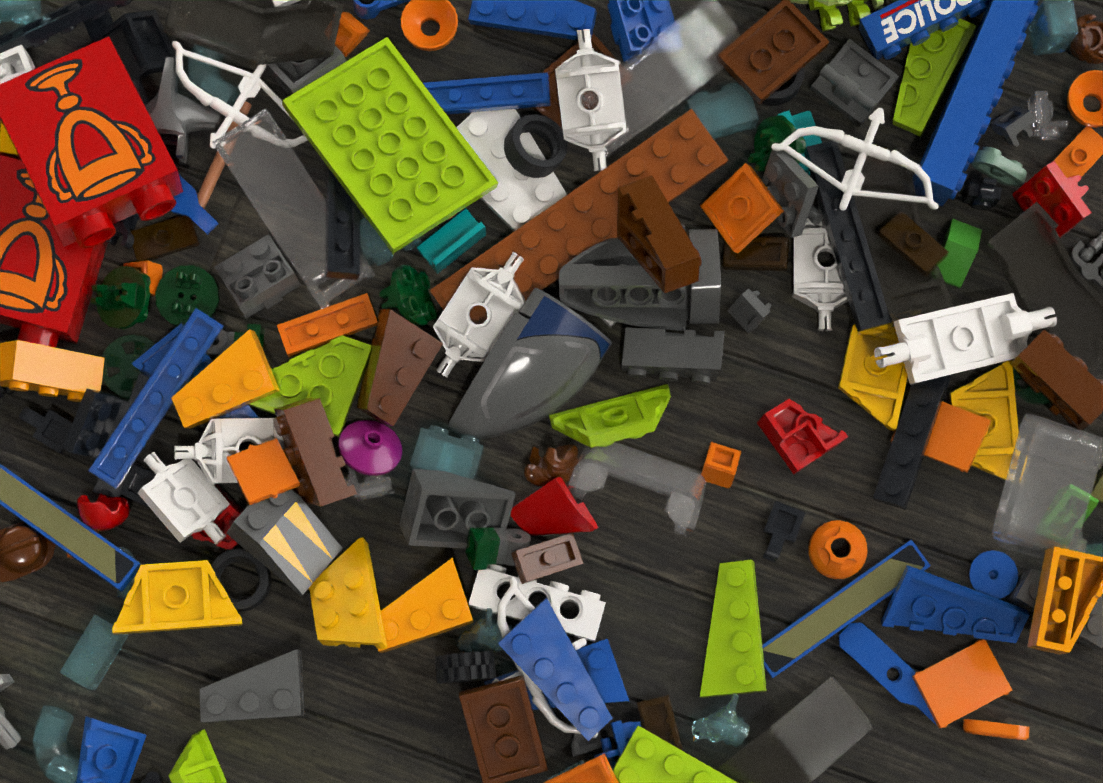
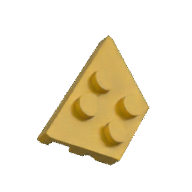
[838,310,922,431]
[949,360,1023,485]
[309,537,387,649]
[112,560,242,635]

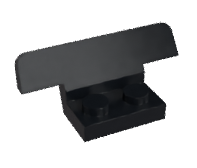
[83,10,176,106]
[63,373,150,498]

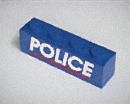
[859,0,990,60]

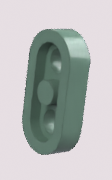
[972,147,1027,187]

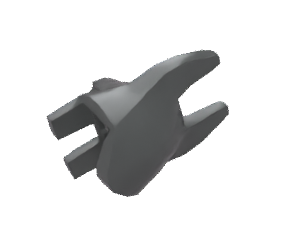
[145,57,222,165]

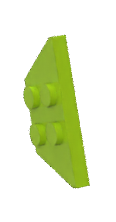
[549,384,671,448]
[168,729,227,783]

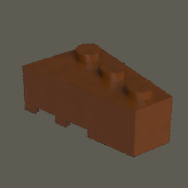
[617,176,702,294]
[357,309,443,426]
[1010,329,1103,437]
[273,397,357,507]

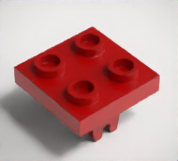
[1012,161,1091,246]

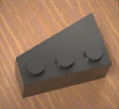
[621,328,725,385]
[1007,569,1103,650]
[199,649,305,723]

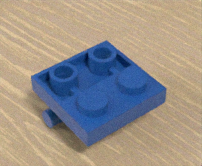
[607,0,682,64]

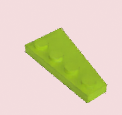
[893,19,977,137]
[700,560,767,698]

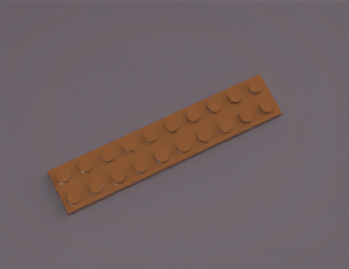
[430,109,728,324]

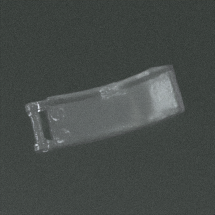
[560,0,741,161]
[212,108,375,309]

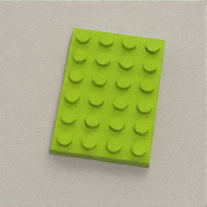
[282,37,498,254]

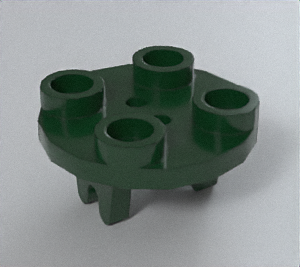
[748,115,806,172]
[155,265,219,326]
[379,265,437,327]
[91,266,151,330]

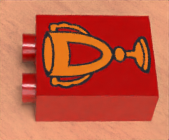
[0,36,183,249]
[0,155,108,348]

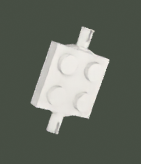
[138,452,230,545]

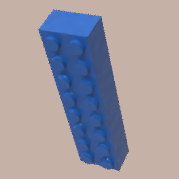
[908,0,1039,207]

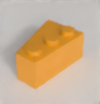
[172,329,280,429]
[0,340,105,402]
[1027,546,1103,655]
[378,558,474,653]

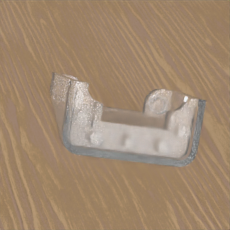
[993,413,1103,558]
[568,442,706,538]

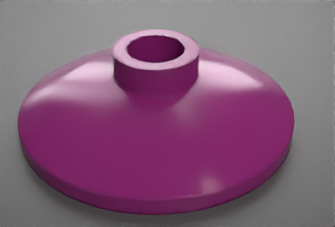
[338,420,402,476]

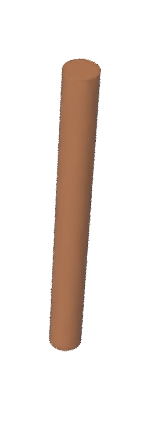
[197,101,252,210]

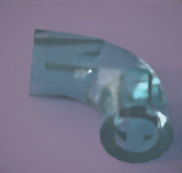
[188,30,239,116]
[32,706,79,783]

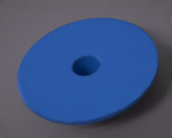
[969,550,1018,599]

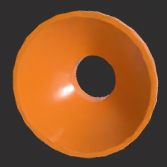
[401,0,458,51]
[1067,70,1103,128]
[808,520,868,579]

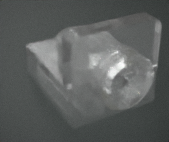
[1027,91,1069,140]
[344,467,395,502]

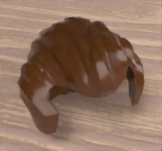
[1068,14,1103,64]
[524,444,578,486]

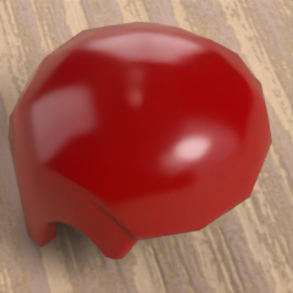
[76,494,130,531]

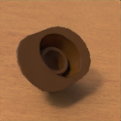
[0,522,55,582]

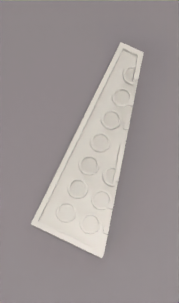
[456,109,616,328]

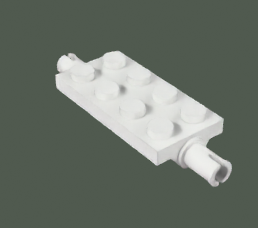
[874,293,1057,385]

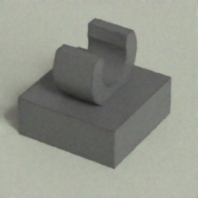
[990,106,1035,147]
[727,289,771,334]

